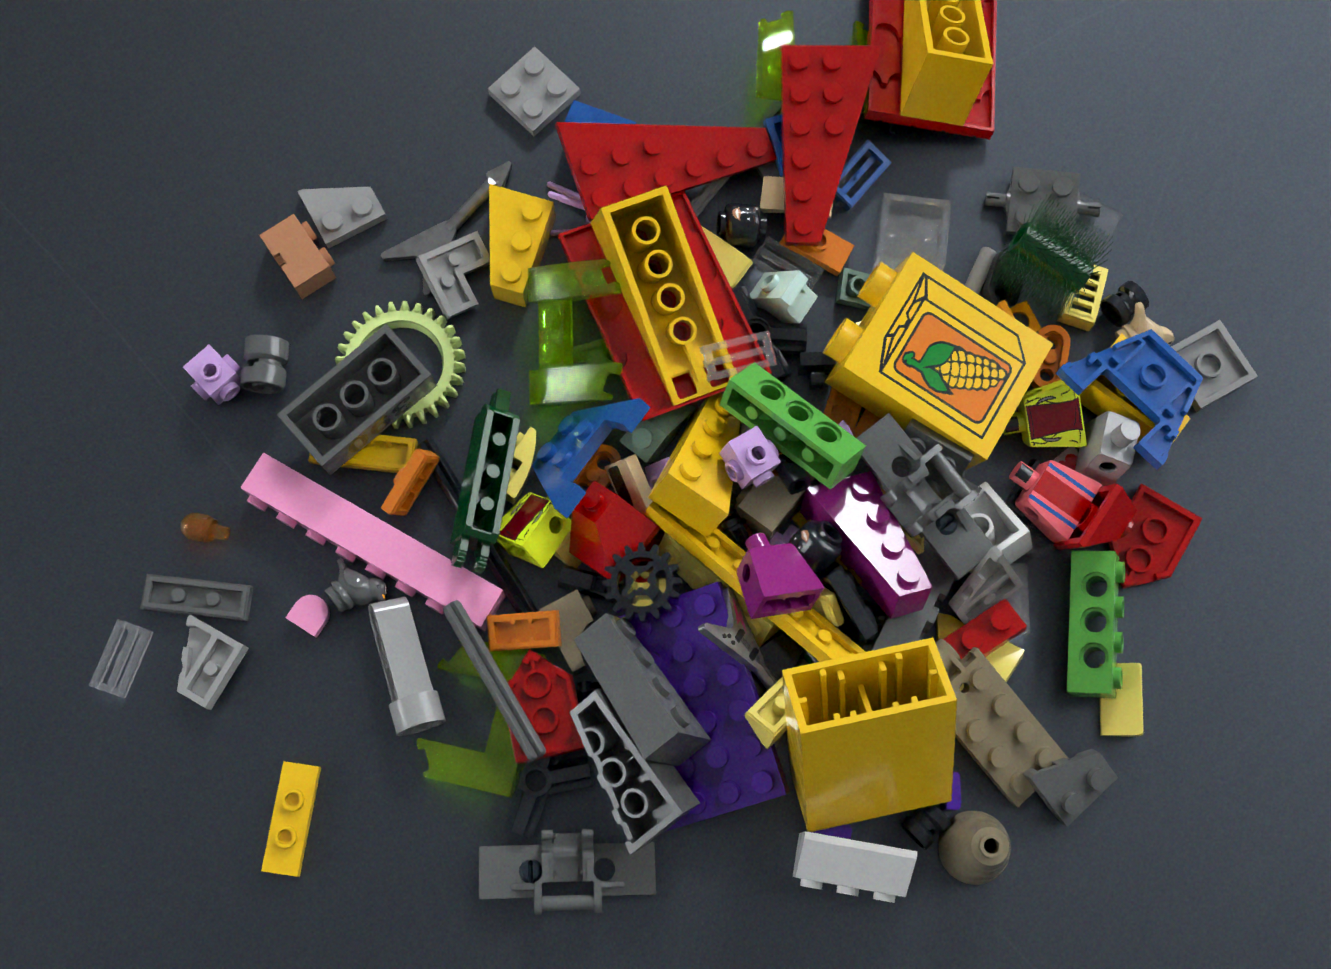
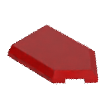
[1108,483,1203,589]
[508,649,585,764]

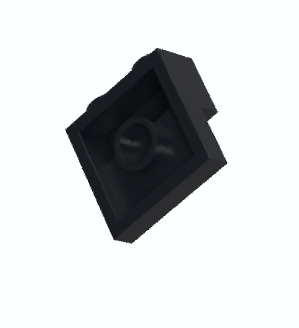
[818,565,879,642]

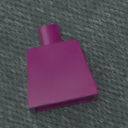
[737,533,824,619]

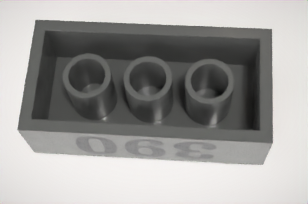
[277,324,437,475]

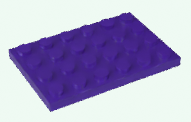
[618,582,790,832]

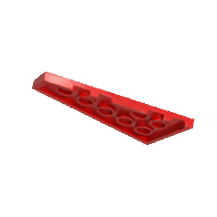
[780,45,881,246]
[555,122,777,222]

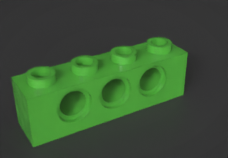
[719,362,866,489]
[1067,550,1125,698]

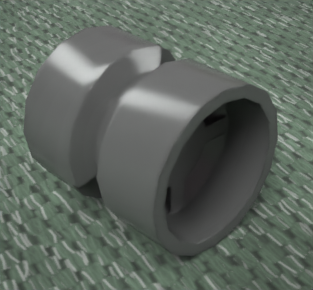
[239,335,290,394]

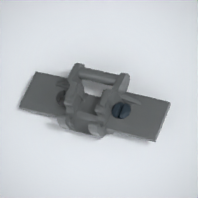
[857,413,993,580]
[479,829,656,915]

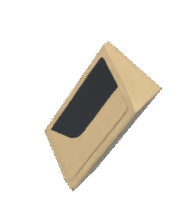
[604,454,654,522]

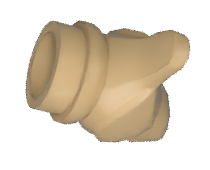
[1115,302,1174,345]

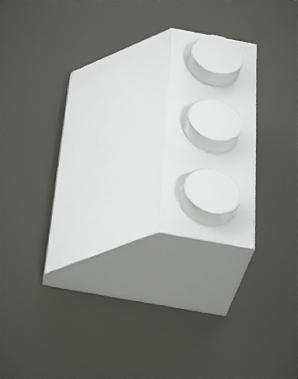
[793,831,917,903]

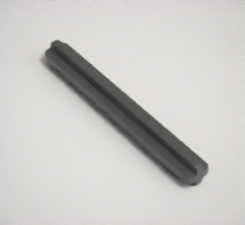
[443,600,546,761]

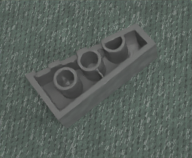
[862,540,955,652]
[574,613,711,766]
[570,688,700,855]

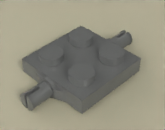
[985,167,1101,240]
[891,418,982,501]

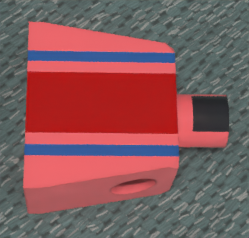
[1009,460,1102,543]

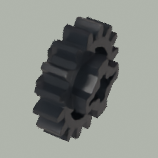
[602,542,683,623]

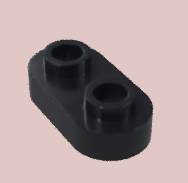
[982,248,1026,308]

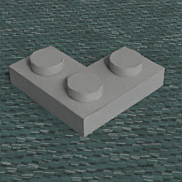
[416,231,490,320]

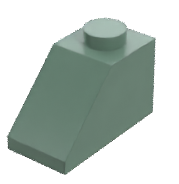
[620,404,697,463]

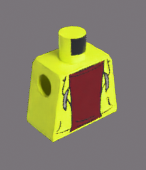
[1003,380,1087,447]
[497,492,571,568]

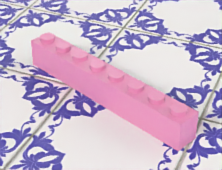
[241,453,506,632]

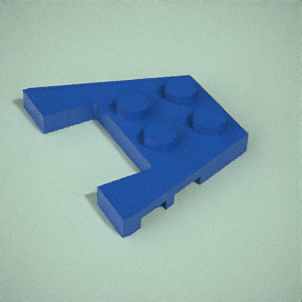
[1055,329,1203,470]
[532,398,650,518]

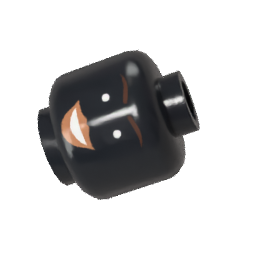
[716,203,767,248]
[789,520,842,574]

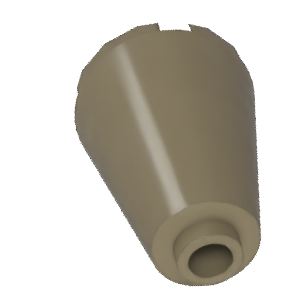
[938,810,1011,885]

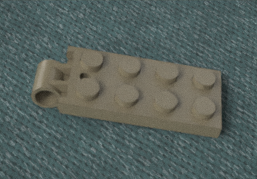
[936,639,1068,808]

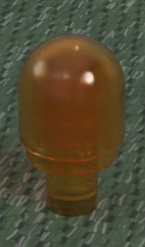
[180,513,230,543]

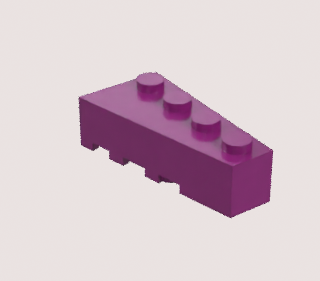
[800,471,933,619]

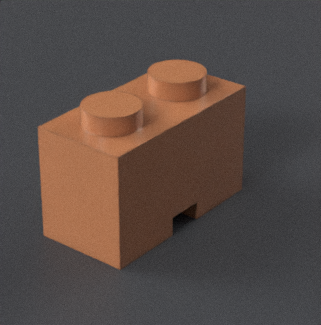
[259,214,336,299]

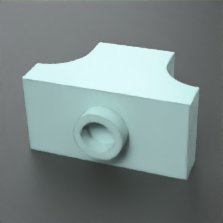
[750,270,818,323]

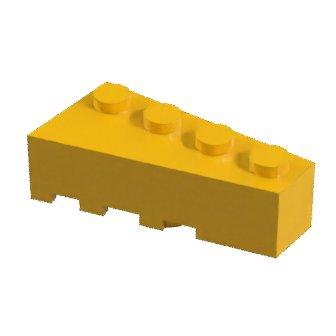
[648,393,741,538]

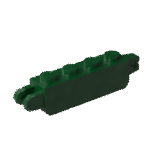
[450,388,520,574]

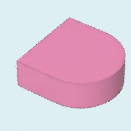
[285,595,330,638]

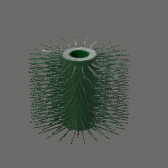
[990,194,1114,321]

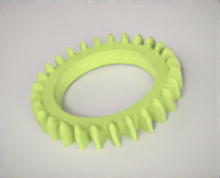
[335,301,466,429]

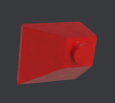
[569,480,661,583]
[1053,484,1137,550]

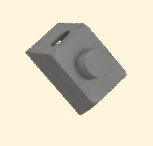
[1075,411,1140,486]

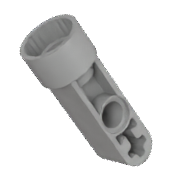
[369,596,446,736]

